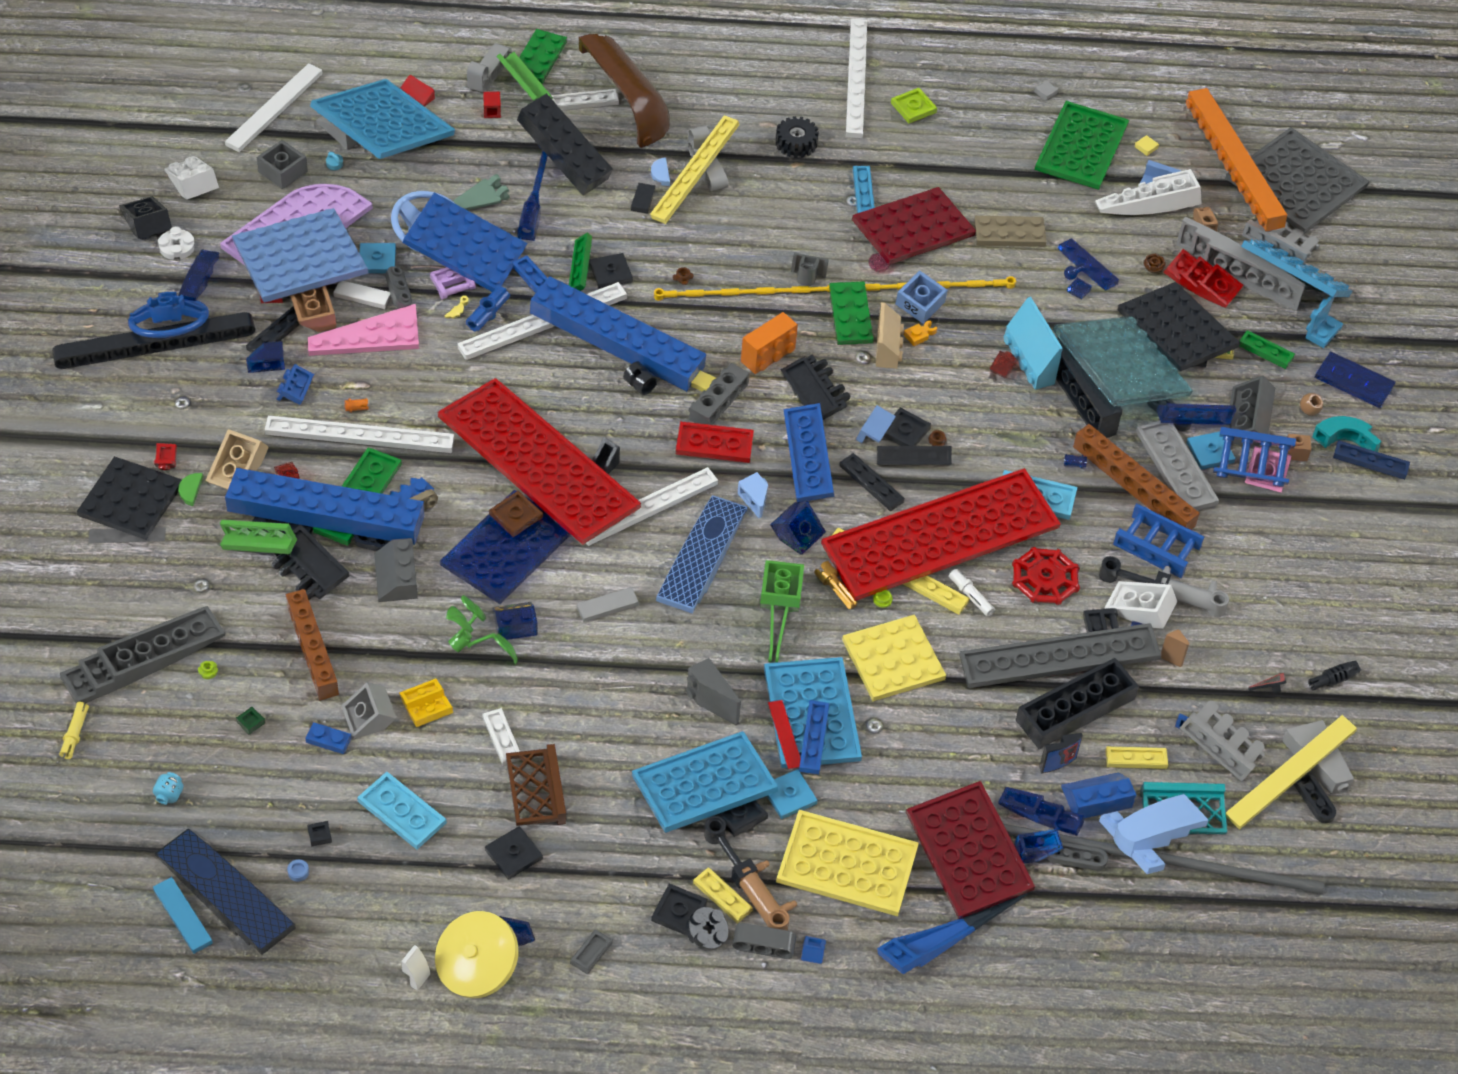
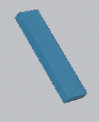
[852,166,875,213]
[153,877,213,954]

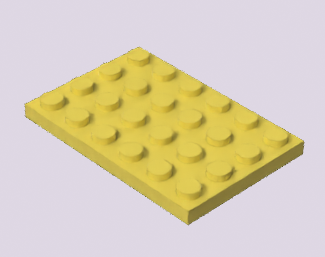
[776,810,919,916]

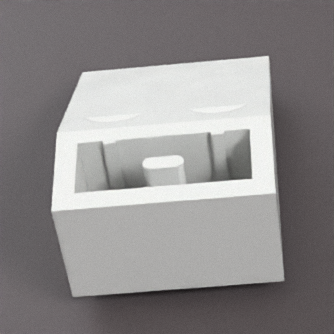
[164,156,219,200]

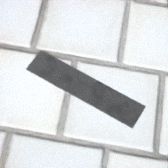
[88,527,166,543]

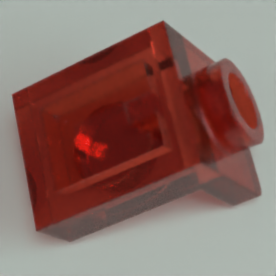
[989,351,1017,379]
[274,461,300,479]

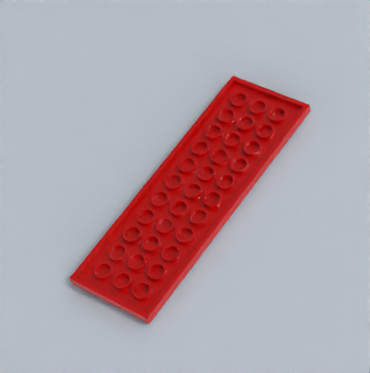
[438,378,641,545]
[821,468,1061,601]

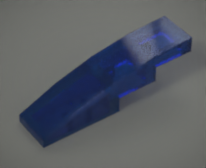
[178,249,219,301]
[998,787,1085,836]

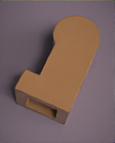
[1193,207,1218,232]

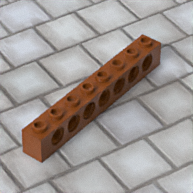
[1073,424,1200,530]

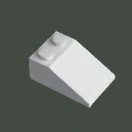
[1105,581,1177,629]

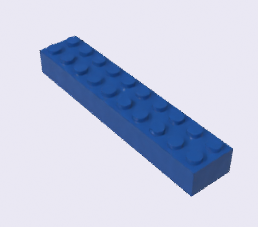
[530,276,707,392]
[225,468,425,545]

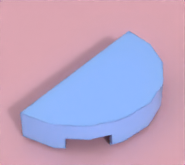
[651,157,670,186]

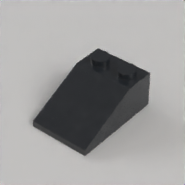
[119,196,172,240]

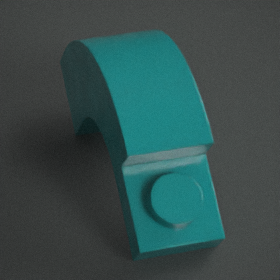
[1312,416,1382,452]

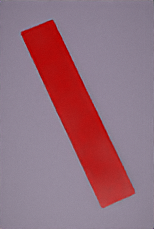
[768,700,801,769]

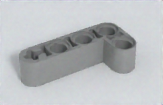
[467,43,512,93]
[688,125,728,191]

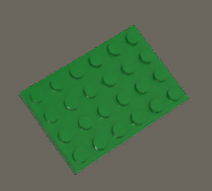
[1034,101,1129,190]

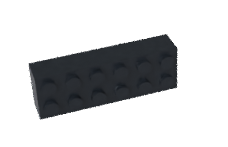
[517,93,613,196]
[1056,334,1122,438]
[1016,658,1139,749]

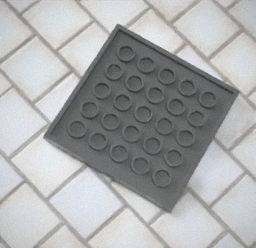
[1225,127,1370,234]

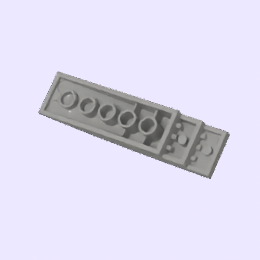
[1176,217,1306,311]

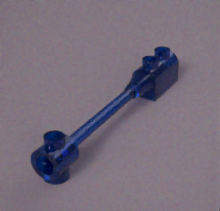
[517,146,548,241]

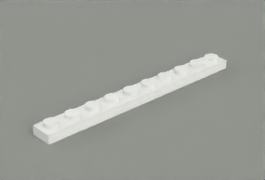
[846,19,867,138]
[457,282,627,360]
[265,416,455,453]

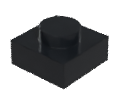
[307,821,332,847]

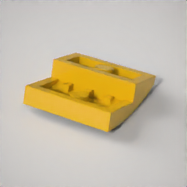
[399,678,454,727]

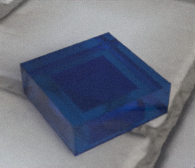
[1067,277,1092,300]

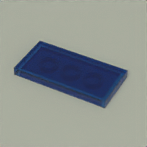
[1314,351,1396,408]

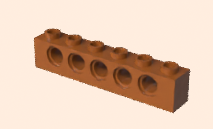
[286,589,339,701]

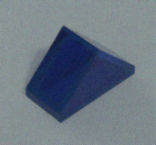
[499,916,535,947]

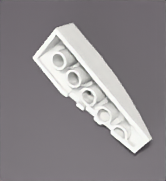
[1095,169,1202,215]

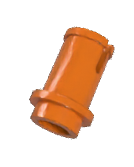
[345,398,368,413]

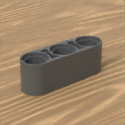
[732,923,797,959]

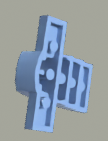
[1099,794,1208,874]

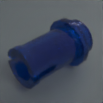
[1064,454,1087,469]

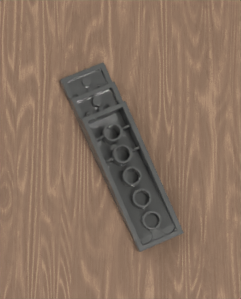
[60,606,225,704]

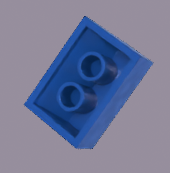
[1061,772,1136,820]

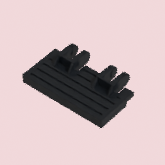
[780,354,851,420]
[271,525,350,600]

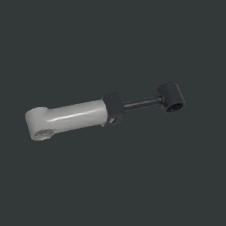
[1099,556,1229,617]

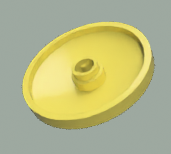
[435,911,518,998]

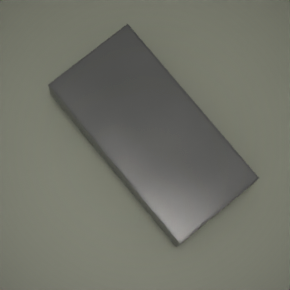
[570,929,612,975]

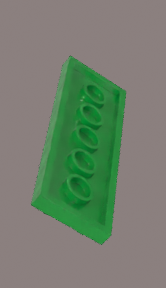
[313,447,402,546]

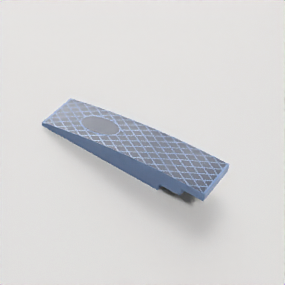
[656,495,748,614]

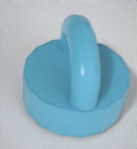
[326,152,344,170]

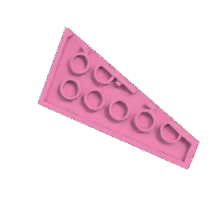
[308,304,419,356]

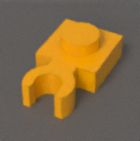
[903,321,937,346]

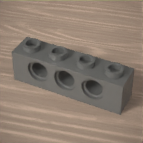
[689,363,749,425]

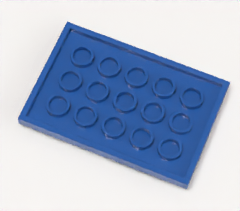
[402,192,528,292]

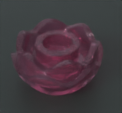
[868,253,890,272]

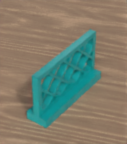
[1140,782,1227,835]

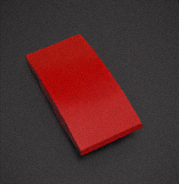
[1163,249,1244,308]

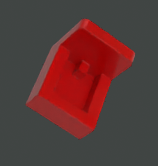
[153,443,177,470]

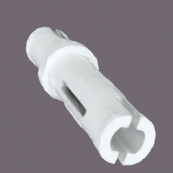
[948,569,995,617]

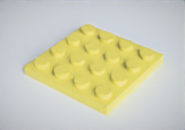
[842,615,946,701]

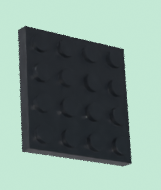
[77,456,182,540]

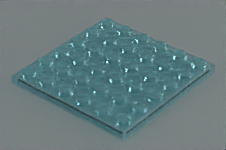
[1053,316,1193,407]

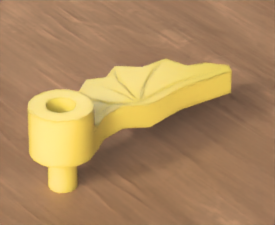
[445,296,469,319]

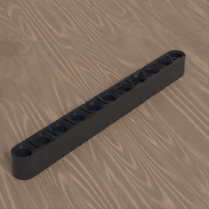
[52,312,256,369]

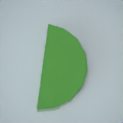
[178,473,203,506]

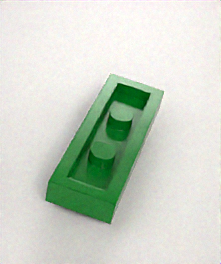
[1239,330,1295,369]

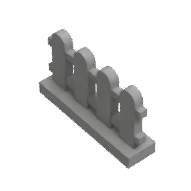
[1242,220,1320,265]
[1180,701,1265,782]

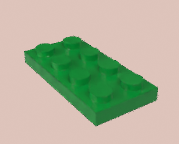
[511,29,567,84]
[829,281,873,345]

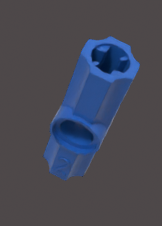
[466,286,510,332]

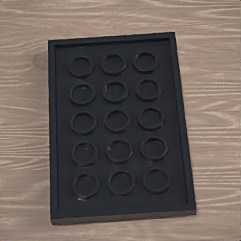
[1117,282,1240,372]

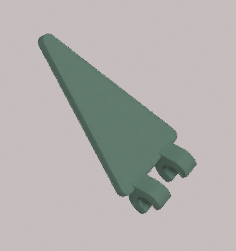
[453,174,510,210]

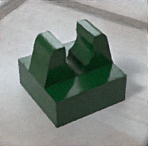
[236,707,265,735]

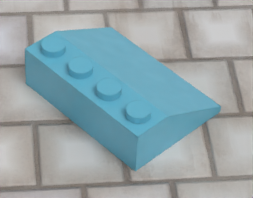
[1004,297,1063,390]

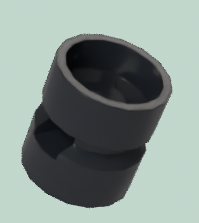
[623,361,658,395]

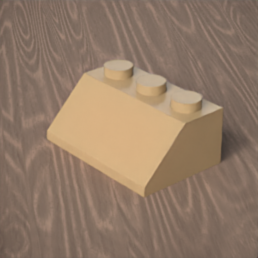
[876,302,904,369]

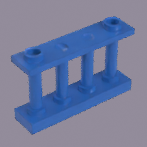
[1213,427,1296,487]
[1113,503,1204,578]

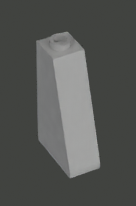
[1283,720,1354,794]

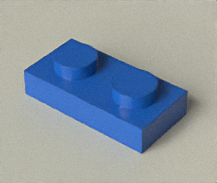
[305,722,352,754]

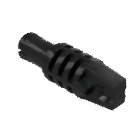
[1308,660,1361,691]

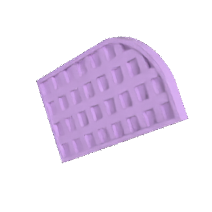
[220,184,373,265]

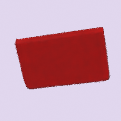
[400,75,435,107]

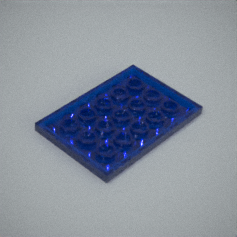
[440,490,571,604]

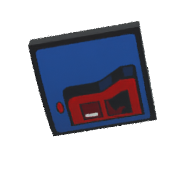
[1039,733,1083,774]

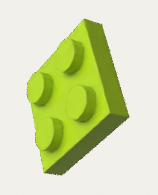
[891,88,937,124]

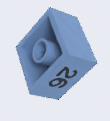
[895,270,948,324]

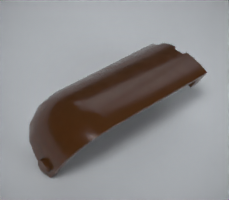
[579,34,670,148]

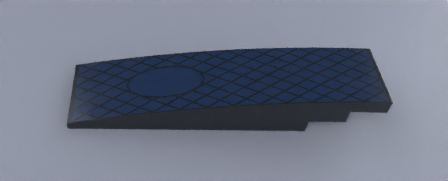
[155,828,296,955]

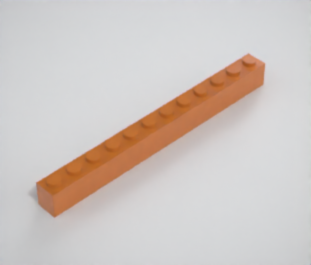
[1186,88,1287,232]

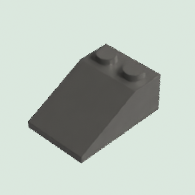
[686,658,741,725]

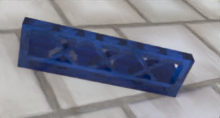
[1157,403,1236,425]

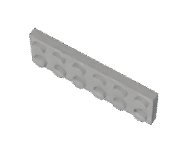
[1136,418,1219,511]

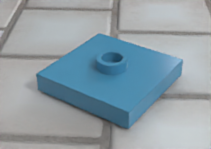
[359,243,396,273]
[1186,432,1235,470]
[767,769,818,820]

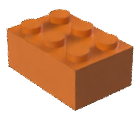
[741,312,798,374]

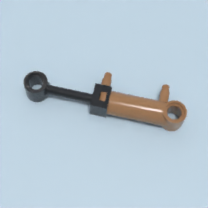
[704,816,797,931]

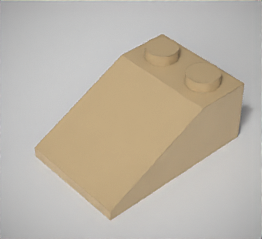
[205,429,269,490]

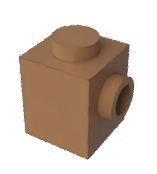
[1287,434,1311,461]

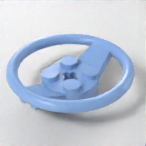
[391,191,454,252]

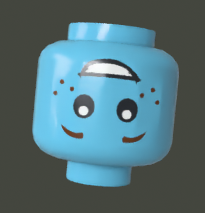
[153,772,184,805]

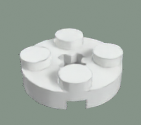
[158,227,195,260]

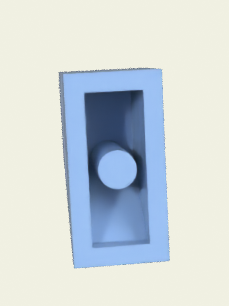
[737,473,768,518]

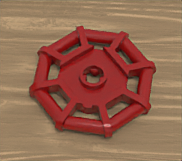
[1012,547,1080,605]

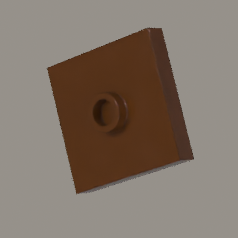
[489,491,543,537]

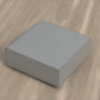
[1034,80,1058,100]

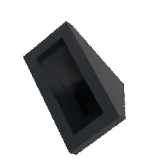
[592,437,620,474]

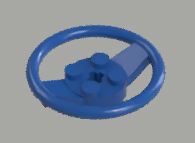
[128,292,209,338]

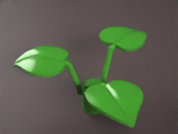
[446,595,517,664]

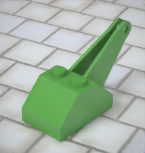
[760,560,804,663]

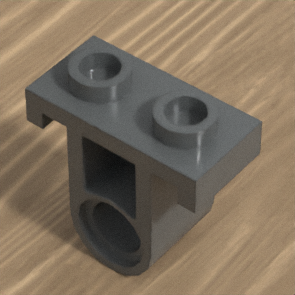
[791,253,829,286]

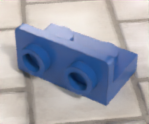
[276,364,314,405]

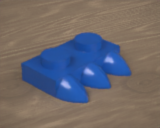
[390,477,434,499]

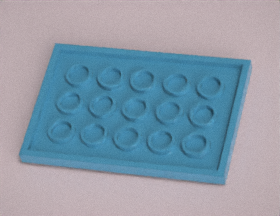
[1241,239,1353,297]
[764,657,862,768]
[632,731,778,833]

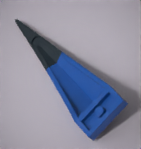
[877,893,1027,974]

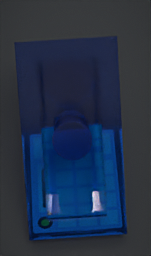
[246,341,285,373]
[1014,829,1063,864]

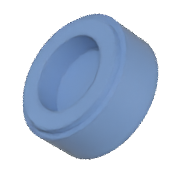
[287,859,309,882]

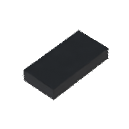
[631,183,656,214]

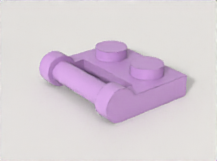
[430,267,476,299]

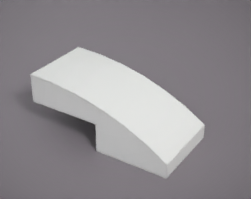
[401,945,430,991]

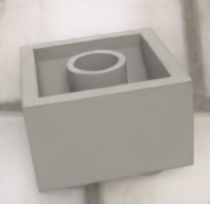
[341,682,396,738]

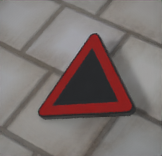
[1248,673,1287,694]

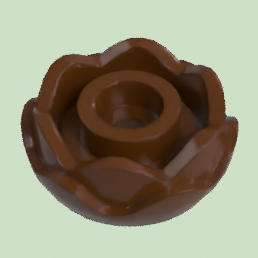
[1143,253,1166,273]

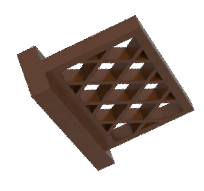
[506,744,566,826]

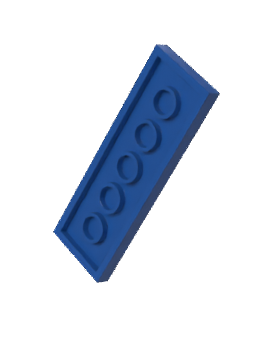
[783,403,835,503]

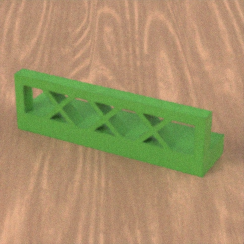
[496,52,553,101]
[220,520,297,554]

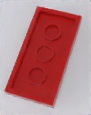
[676,421,754,463]

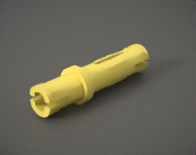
[59,702,89,759]

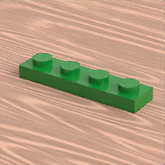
[569,232,592,291]

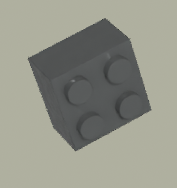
[257,140,308,189]

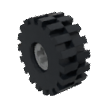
[775,116,819,158]

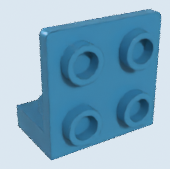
[1306,295,1343,348]

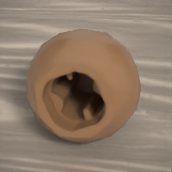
[1300,393,1323,416]

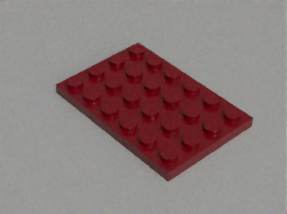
[852,187,976,265]
[906,781,1035,919]

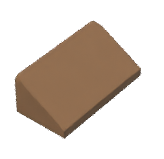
[1161,629,1190,667]

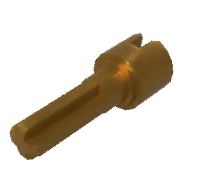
[814,561,858,610]

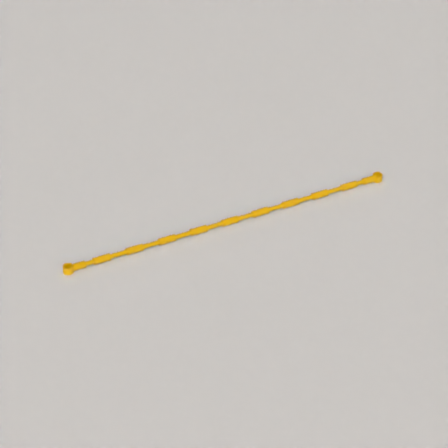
[654,276,1016,301]

